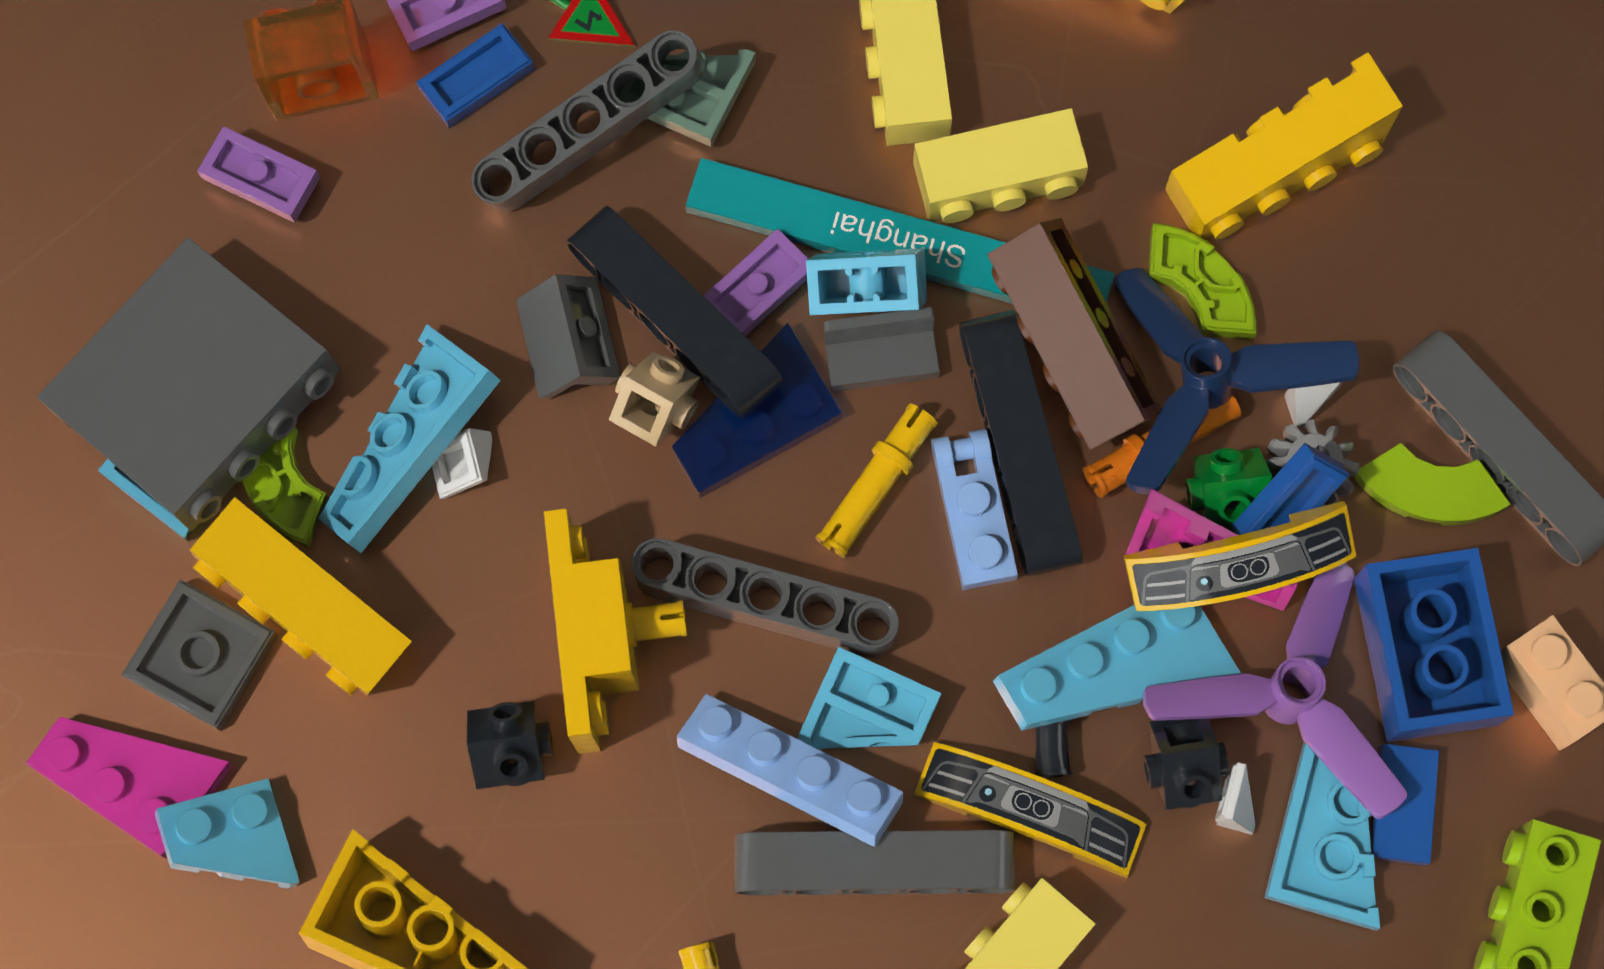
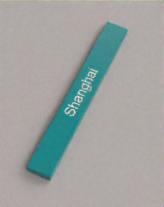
[685,158,1115,304]

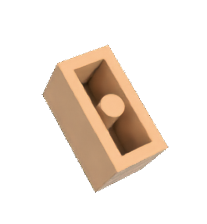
[1501,615,1604,751]

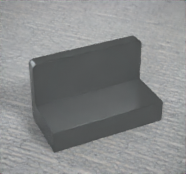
[517,274,621,399]
[824,307,940,393]

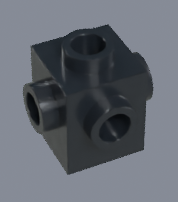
[467,701,554,790]
[1143,719,1229,810]

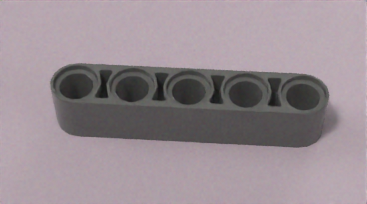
[471,30,704,212]
[1393,330,1604,566]
[631,538,899,658]
[734,830,1016,895]

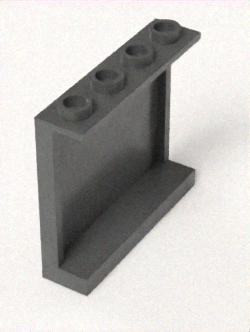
[37,237,341,532]

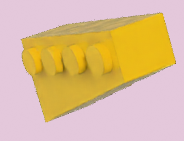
[1165,52,1403,240]
[190,497,412,696]
[299,829,528,969]

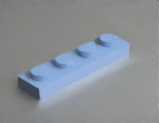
[677,694,903,847]

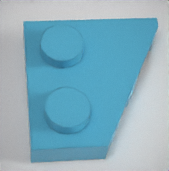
[797,647,942,749]
[155,779,300,889]

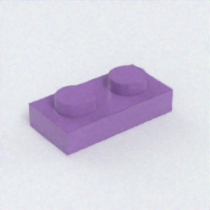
[387,0,507,52]
[197,126,321,223]
[704,229,808,336]

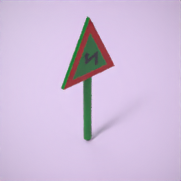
[548,0,635,47]

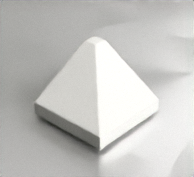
[1284,382,1342,428]
[432,428,493,499]
[1215,762,1255,835]

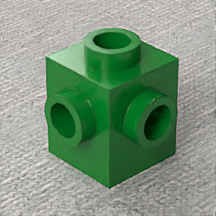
[1185,448,1272,532]

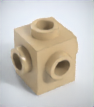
[609,351,700,447]

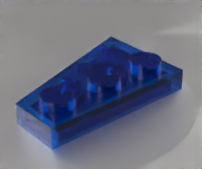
[672,323,842,498]

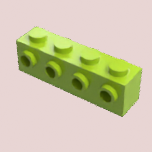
[1474,819,1601,969]

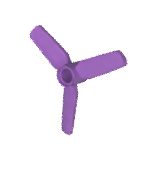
[1143,563,1407,819]

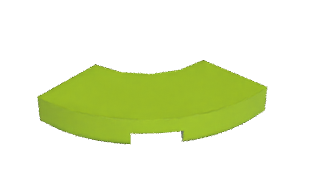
[1148,223,1256,340]
[242,427,329,549]
[1352,443,1511,526]

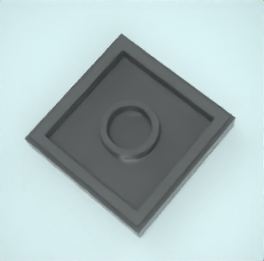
[121,579,278,731]

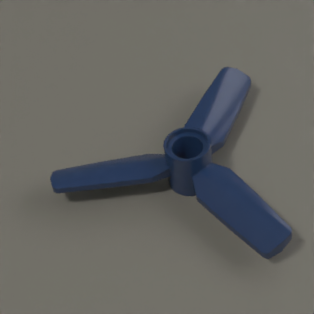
[1113,268,1359,494]

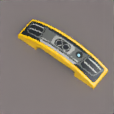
[1124,501,1356,611]
[914,742,1147,878]

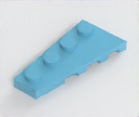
[318,324,501,553]
[993,605,1241,731]

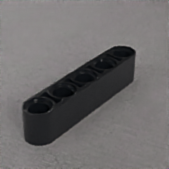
[565,206,784,420]
[959,310,1082,577]

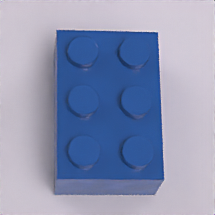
[1354,548,1514,743]

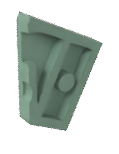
[621,50,756,147]

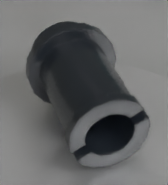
[1033,719,1072,778]

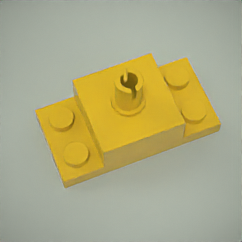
[544,509,687,754]

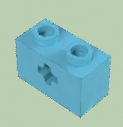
[806,248,928,315]

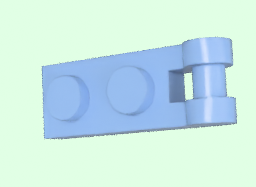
[931,429,1018,590]

